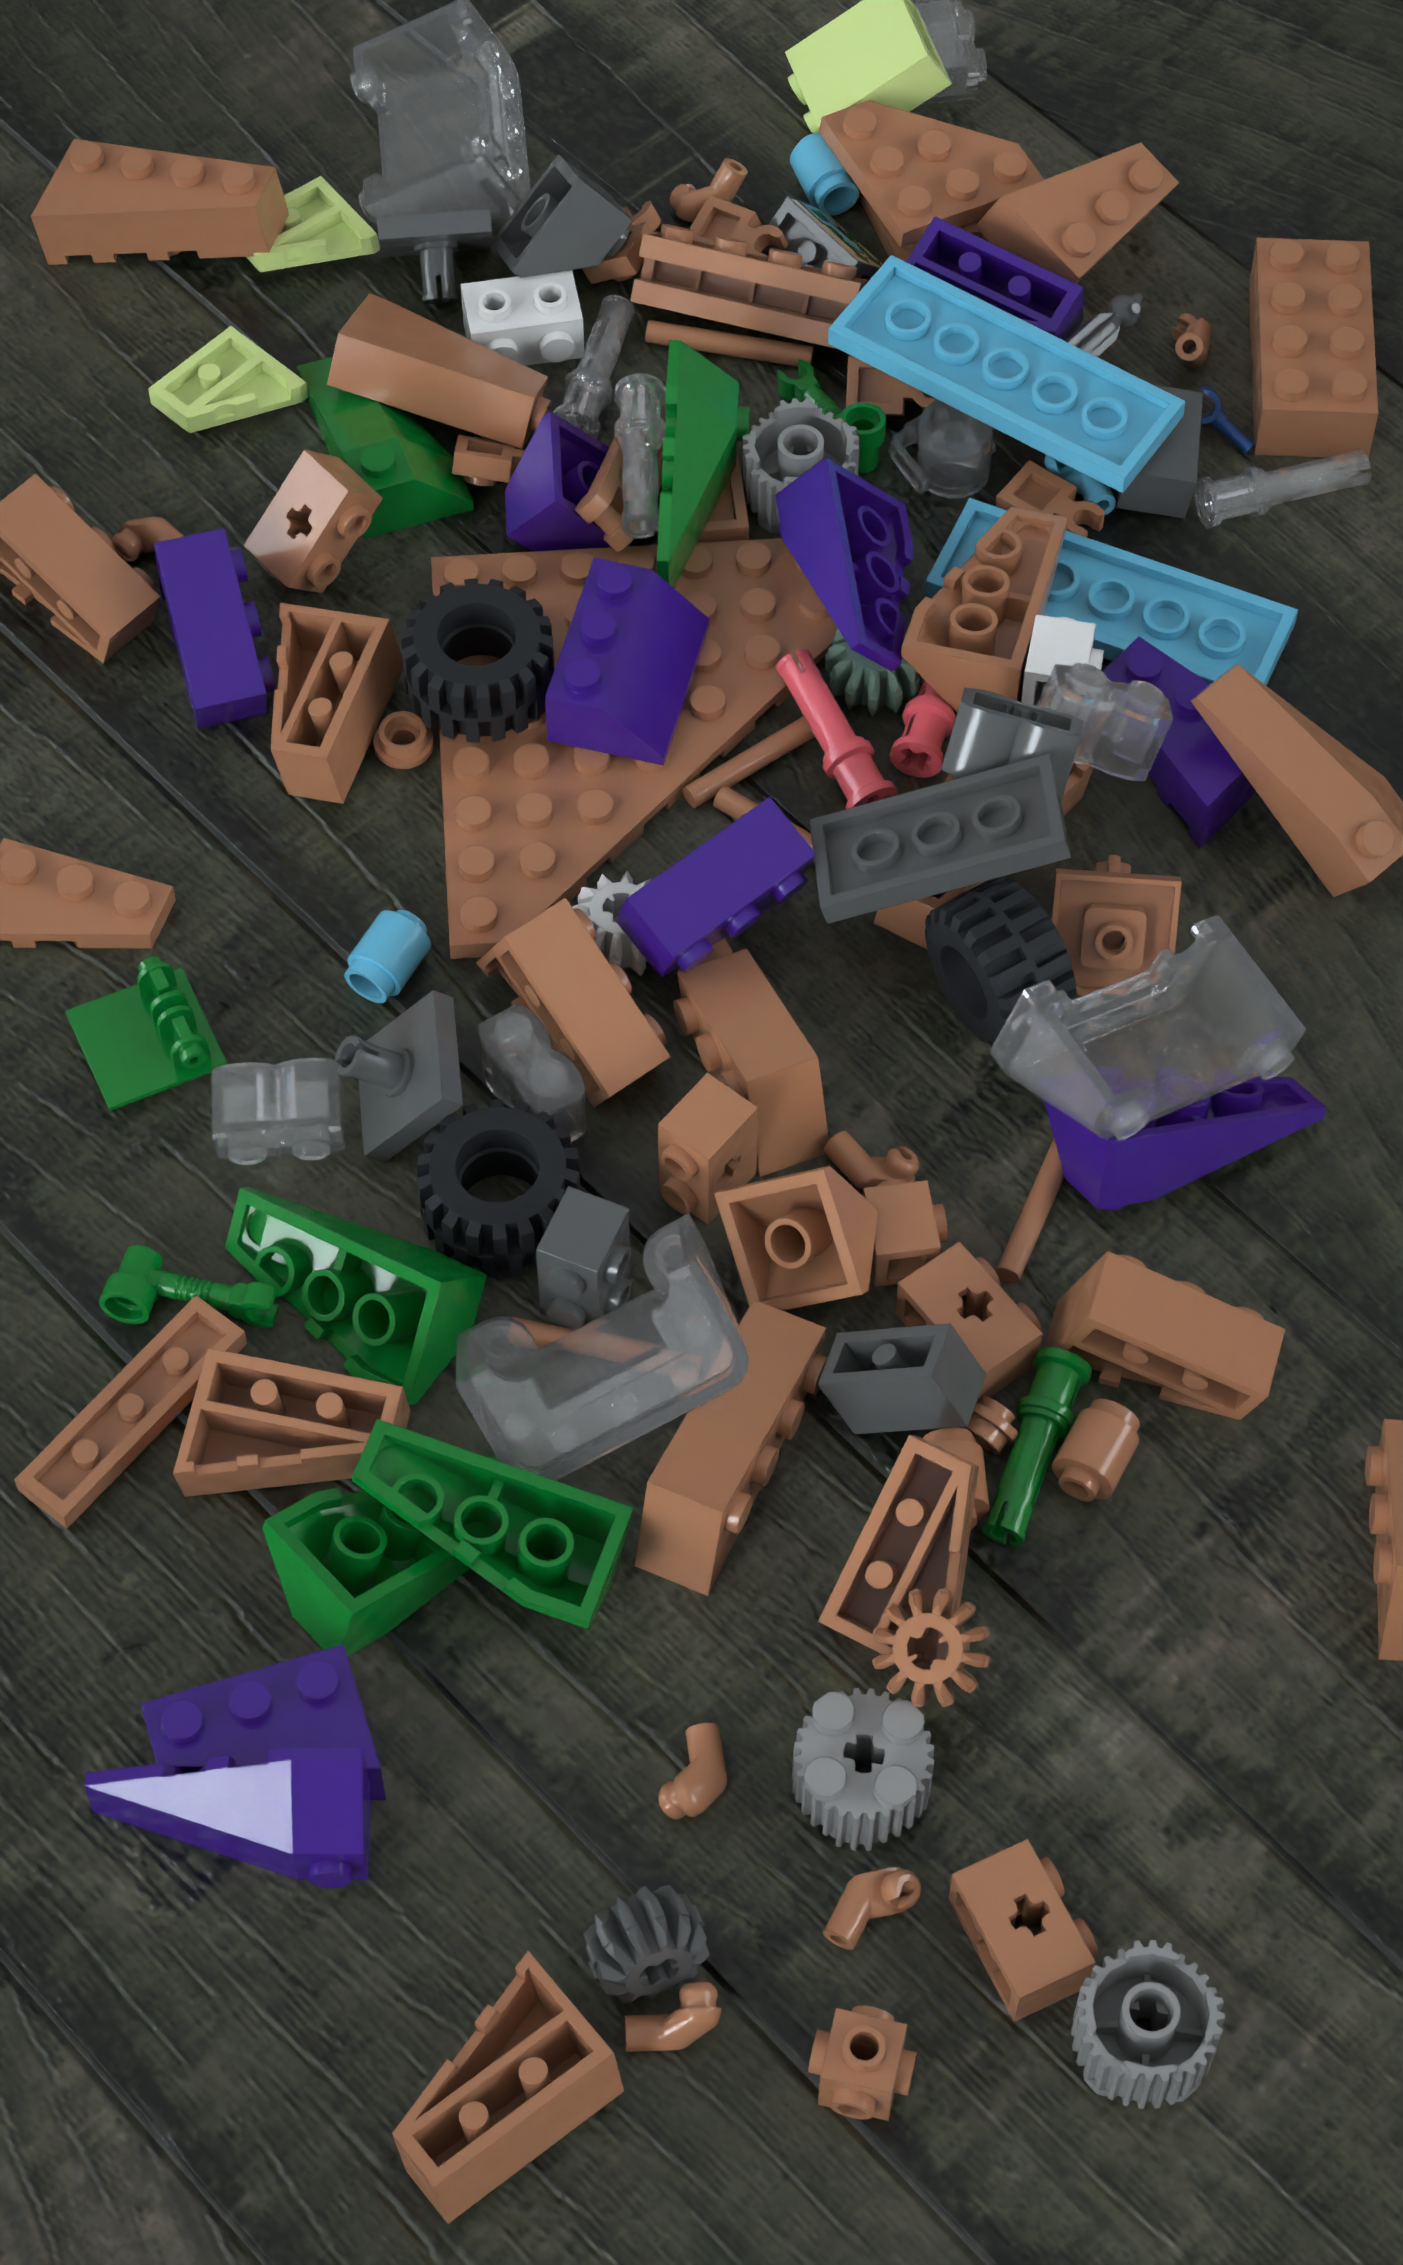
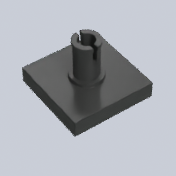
[377,209,492,304]
[335,990,463,1163]

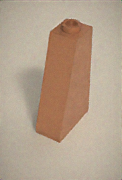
[327,293,552,449]

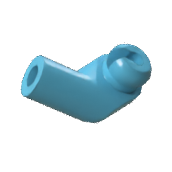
[1044,455,1116,515]

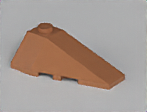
[901,507,1068,712]
[1190,664,1403,897]

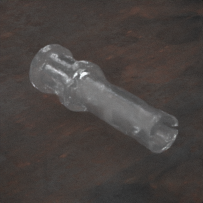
[553,295,635,439]
[614,373,666,538]
[1194,448,1371,529]

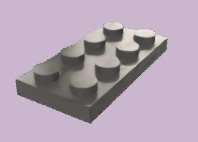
[810,753,1071,924]

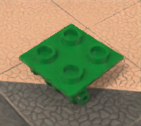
[65,956,228,1111]

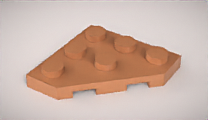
[819,100,1044,248]

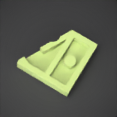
[246,176,380,272]
[148,326,308,433]

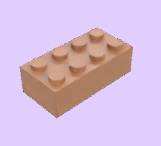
[1249,238,1379,459]

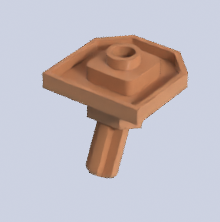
[1051,854,1182,1000]

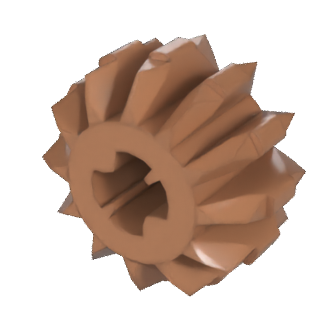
[872,1589,991,1707]

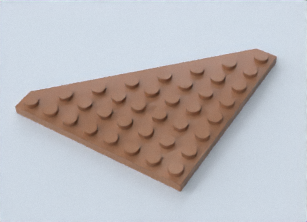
[431,538,838,959]

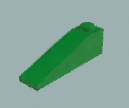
[657,340,750,588]
[296,356,474,539]
[225,1187,487,1405]
[352,1419,633,1629]
[262,1453,525,1657]

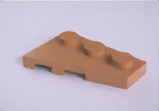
[0,838,176,948]

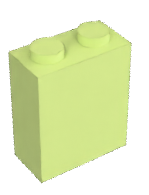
[785,0,952,134]

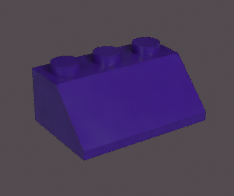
[545,558,710,766]

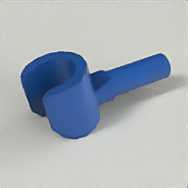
[1200,386,1255,455]

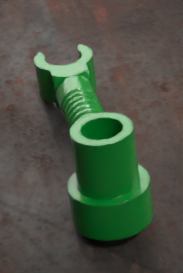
[777,360,886,473]
[99,1245,280,1328]

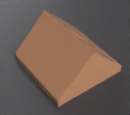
[714,1166,879,1311]

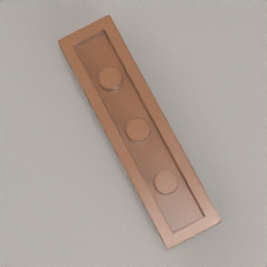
[14,1295,247,1529]

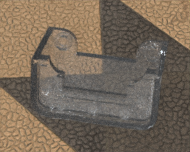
[350,0,531,223]
[990,915,1307,1140]
[456,1213,749,1481]

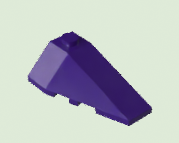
[775,457,914,671]
[1042,1073,1326,1210]
[84,1747,372,1888]

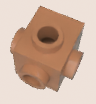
[808,2006,917,2121]

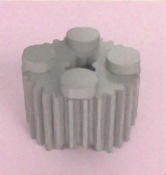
[743,398,859,533]
[792,1688,934,1851]
[1071,1940,1225,2109]

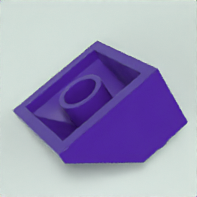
[505,411,639,551]

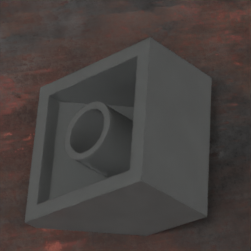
[491,154,633,278]

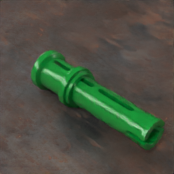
[982,1347,1092,1546]

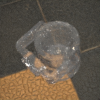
[888,400,996,498]

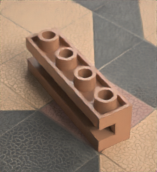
[630,224,869,349]

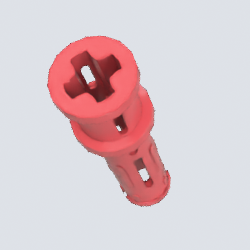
[776,649,898,809]
[889,679,956,778]

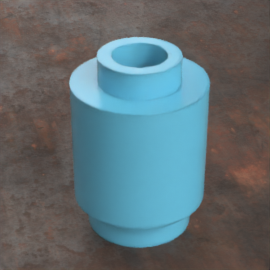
[790,133,860,215]
[344,909,431,1003]

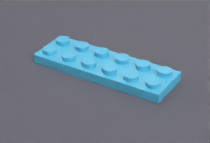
[828,255,1185,493]
[924,498,1298,686]

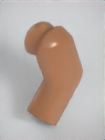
[1171,313,1212,368]
[823,1867,922,1950]
[624,1982,722,2052]

